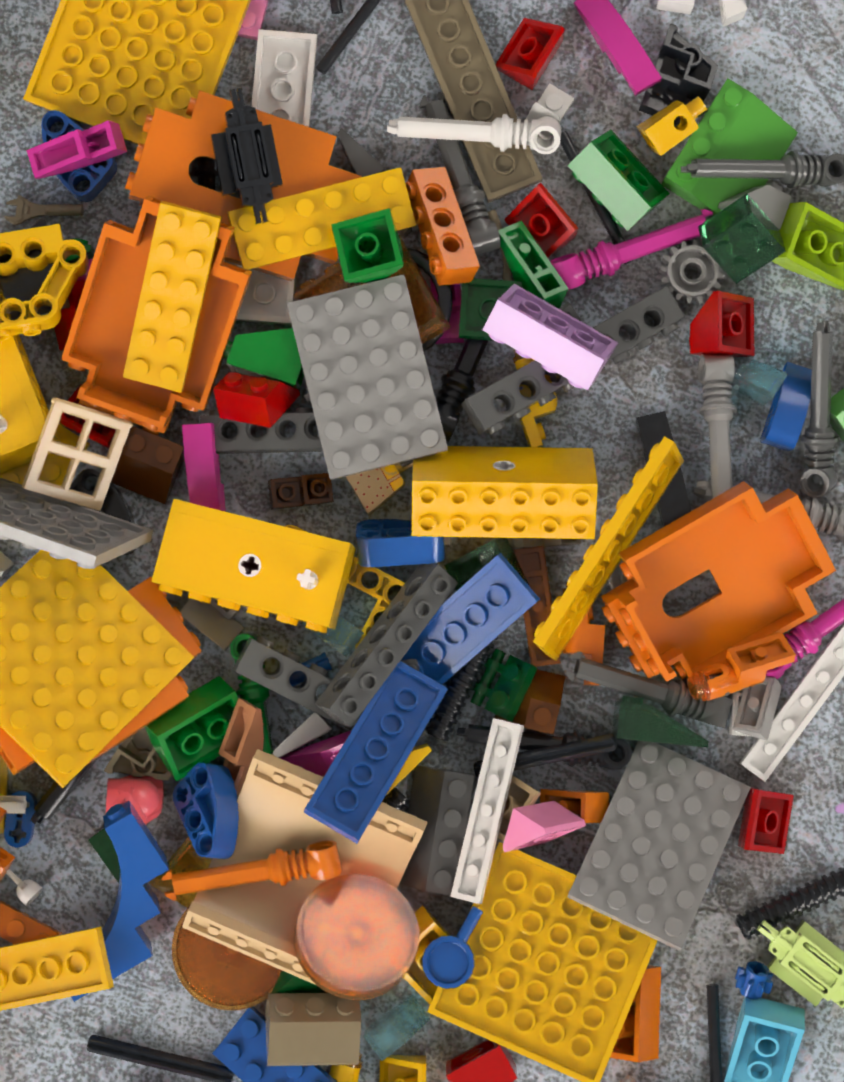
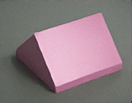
[503,801,586,852]

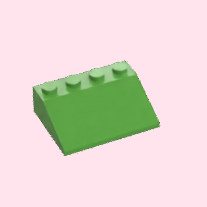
[662,78,798,224]

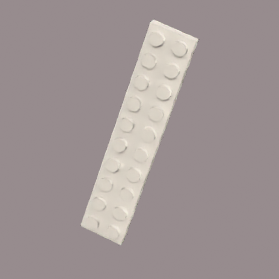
[236,29,317,325]

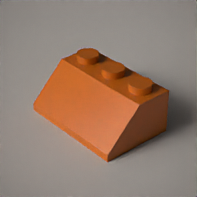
[610,965,661,1063]

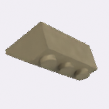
[265,993,361,1066]

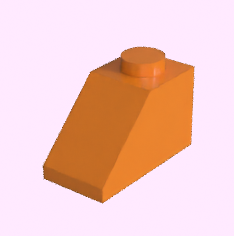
[540,789,609,823]

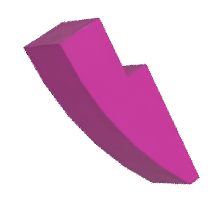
[26,120,127,179]

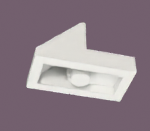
[526,83,574,140]

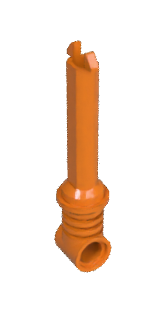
[162,840,342,900]

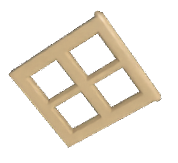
[22,397,133,511]

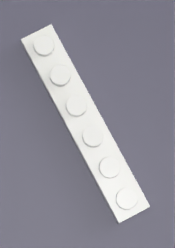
[739,623,844,782]
[450,718,524,904]

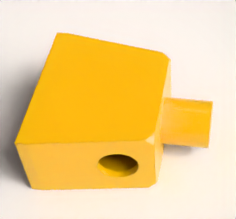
[636,96,708,156]

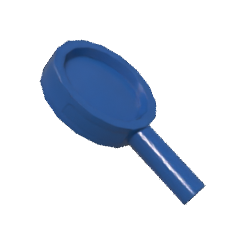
[422,906,483,989]

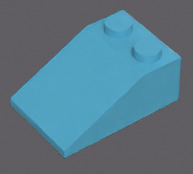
[723,997,805,1082]

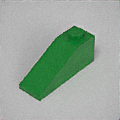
[498,220,569,308]

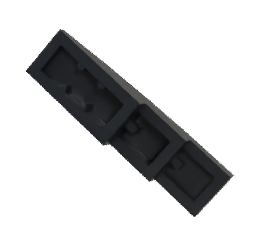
[636,411,691,527]

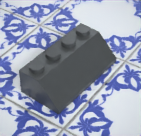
[399,765,475,895]

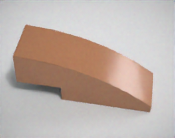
[218,698,264,795]

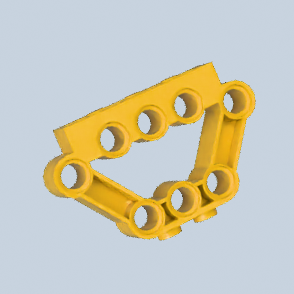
[0,224,89,341]

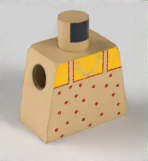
[345,460,413,516]

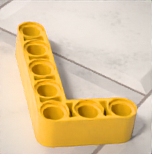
[284,525,405,649]

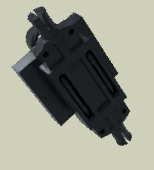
[211,88,283,224]

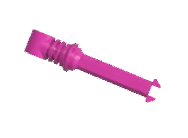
[550,209,718,290]
[766,599,844,679]

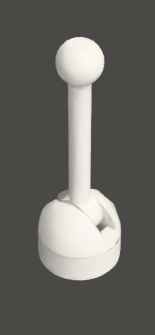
[6,869,43,906]

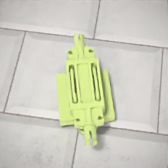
[757,920,844,1008]

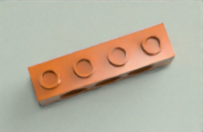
[405,167,480,286]

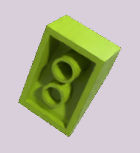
[765,202,844,291]

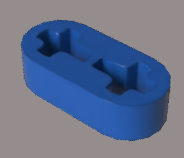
[4,790,37,848]

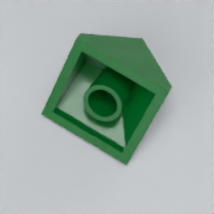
[331,208,404,283]

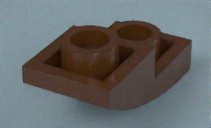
[268,473,334,510]

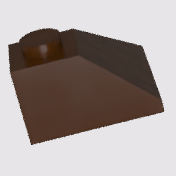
[494,669,565,735]

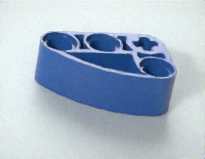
[41,110,117,202]
[760,362,812,452]
[356,519,445,567]
[173,763,239,859]

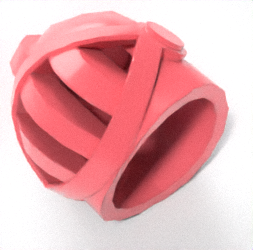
[106,775,164,825]

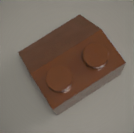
[111,426,185,505]

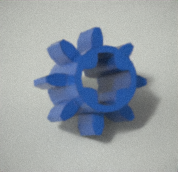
[735,961,774,1000]

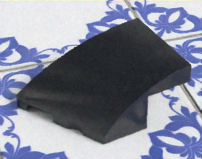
[639,24,718,125]
[0,218,70,320]

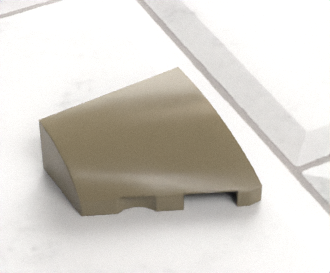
[104,727,171,781]

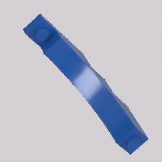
[71,801,169,1002]

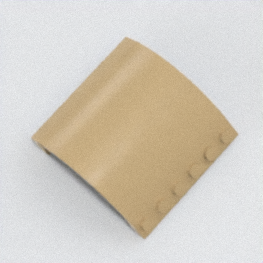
[182,749,428,1000]

